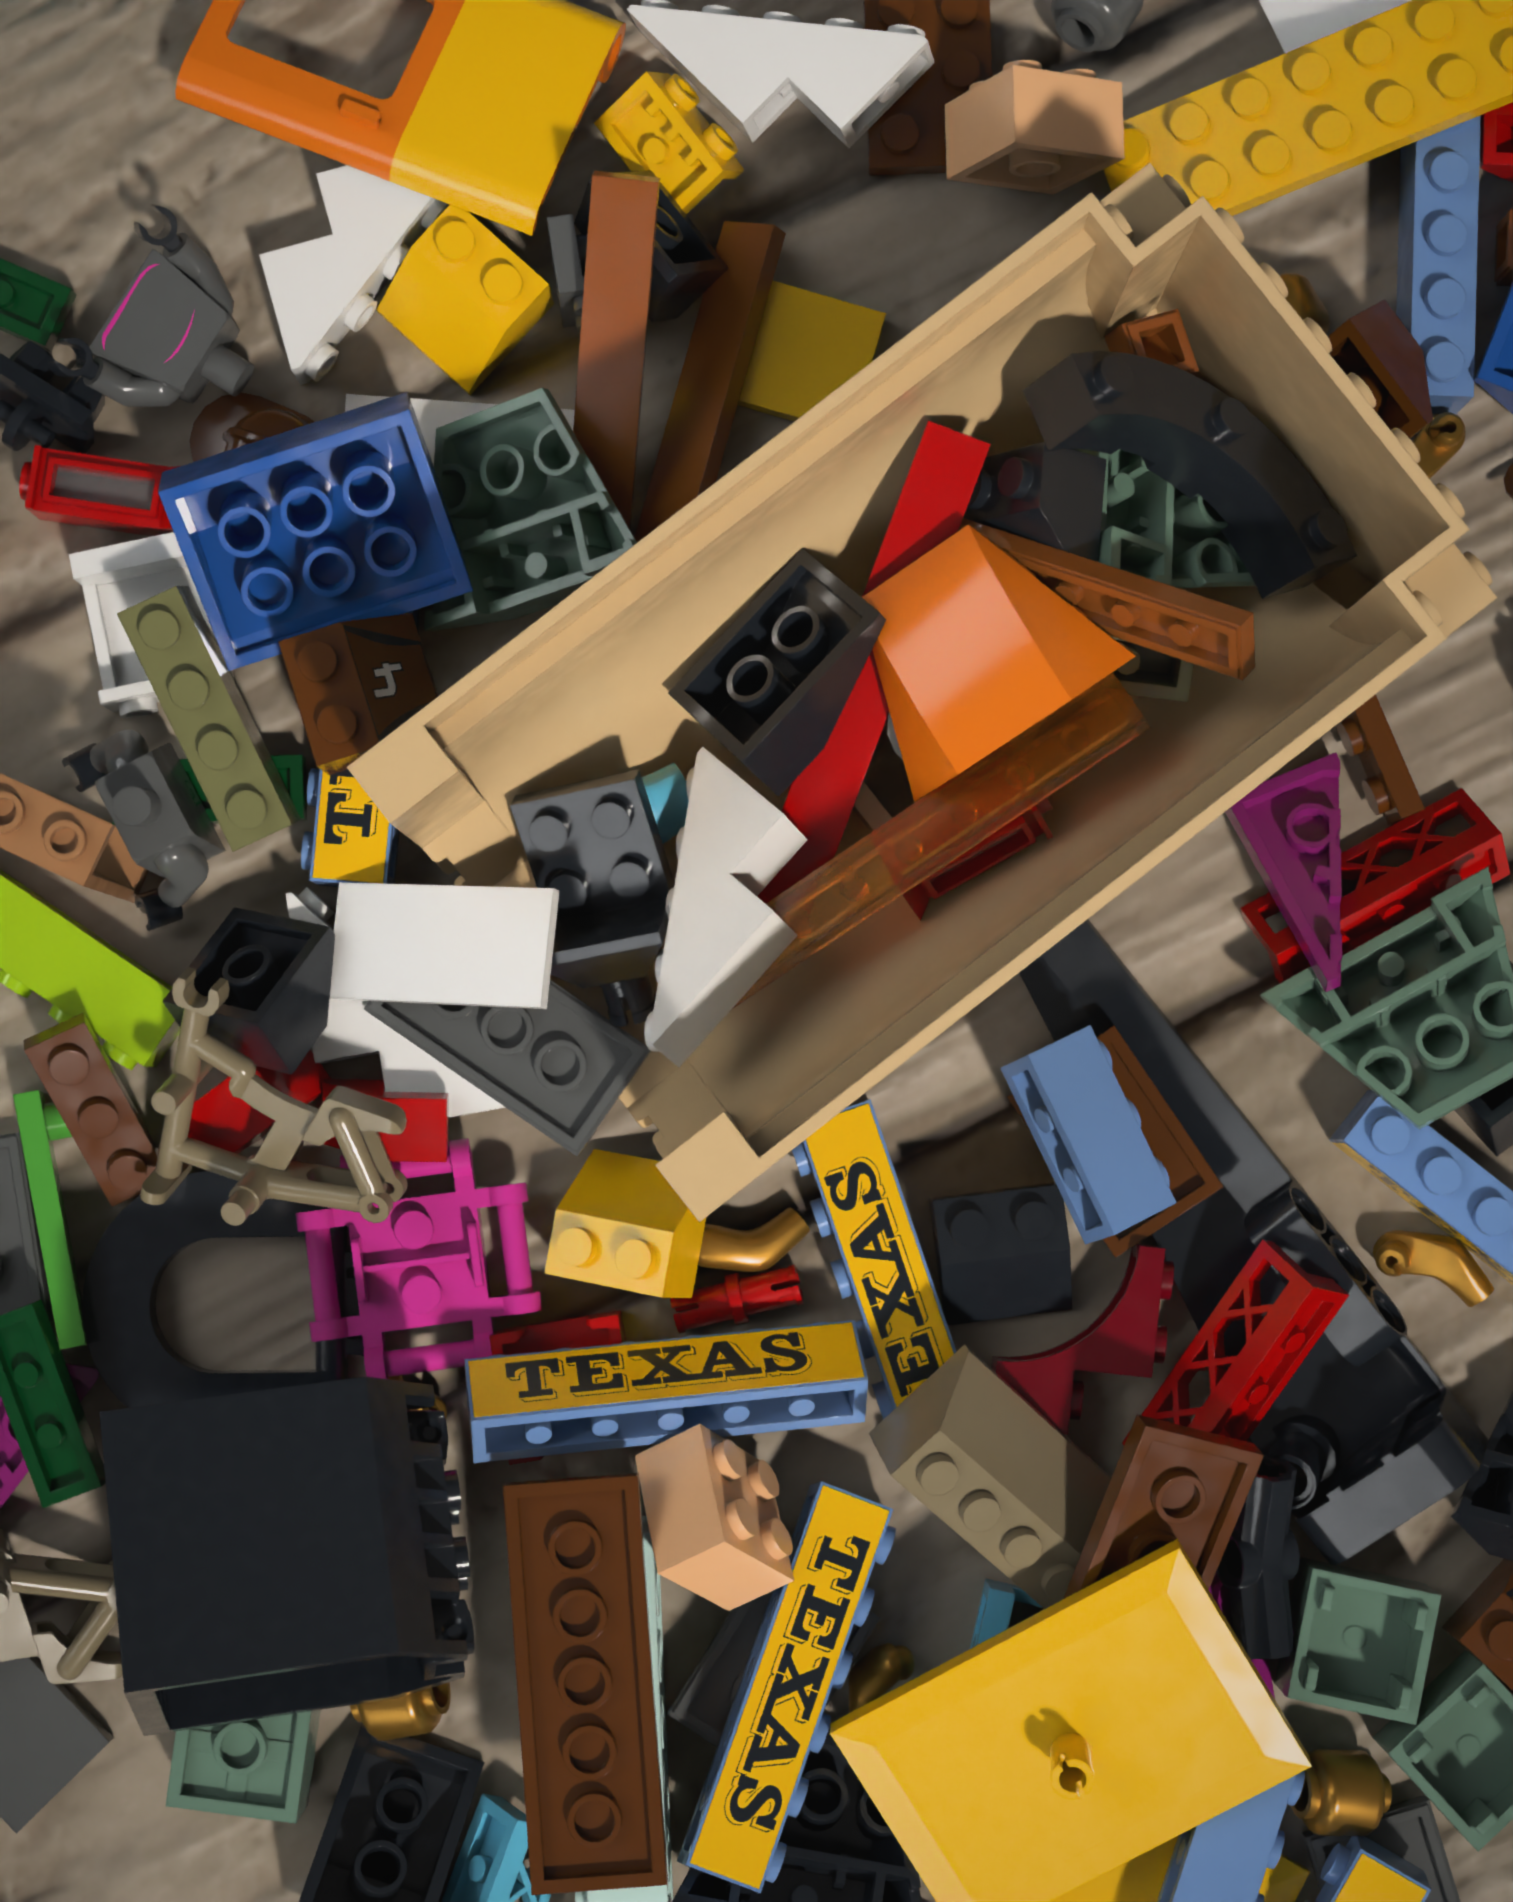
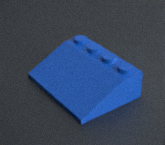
[158,392,473,671]

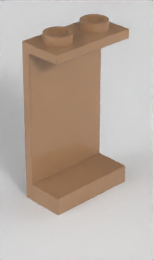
[0,773,149,903]

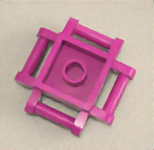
[295,1138,542,1379]

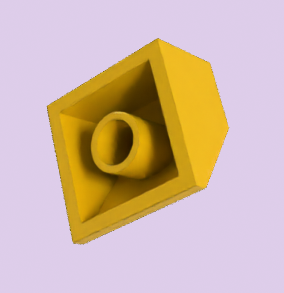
[376,205,554,395]
[544,1149,706,1298]

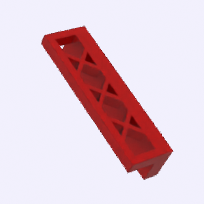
[1240,788,1510,983]
[1122,1239,1349,1446]

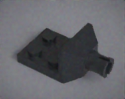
[510,769,675,1027]

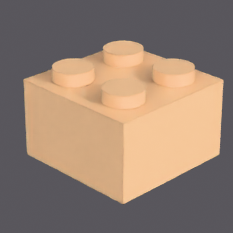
[945,60,1125,195]
[635,1424,794,1611]

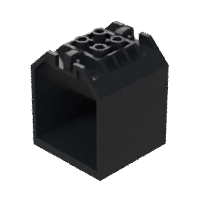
[99,1377,475,1736]

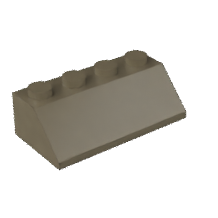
[869,1344,1112,1609]

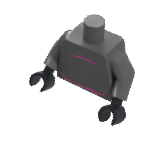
[49,204,254,407]
[62,730,226,931]

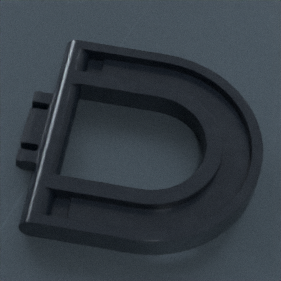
[82,1171,364,1408]

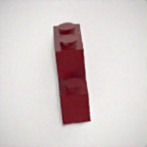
[991,1244,1174,1435]

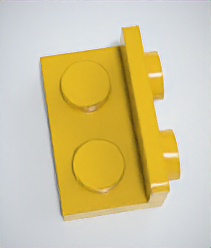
[594,71,744,214]

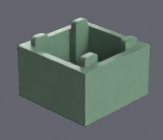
[1274,1557,1441,1725]
[1372,1650,1513,1852]
[165,1710,321,1824]

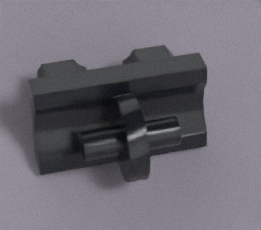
[0,341,105,454]

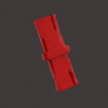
[670,1264,804,1334]

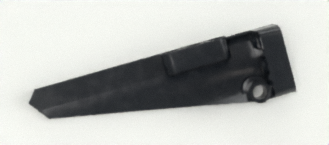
[1019,919,1488,1565]

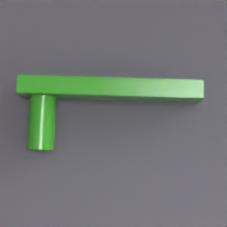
[13,1090,87,1350]

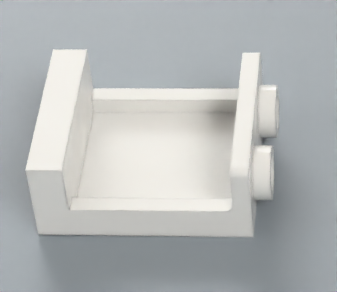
[69,532,235,718]

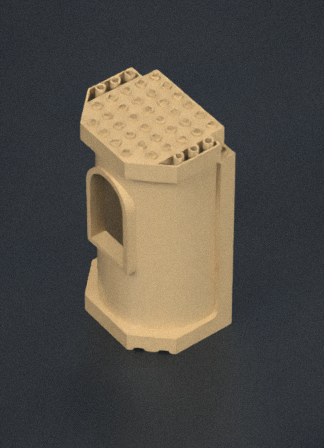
[347,163,1497,1222]

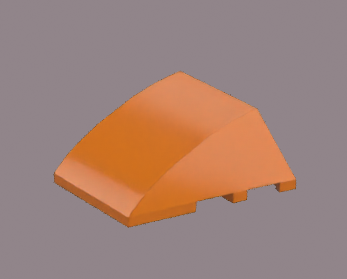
[862,524,1137,802]

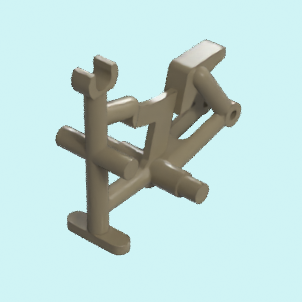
[140,967,408,1226]
[0,1528,123,1685]

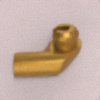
[849,1643,915,1713]

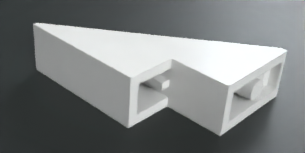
[627,0,935,148]
[259,165,450,385]
[644,746,807,1067]
[285,887,506,1118]

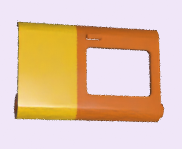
[175,0,626,236]

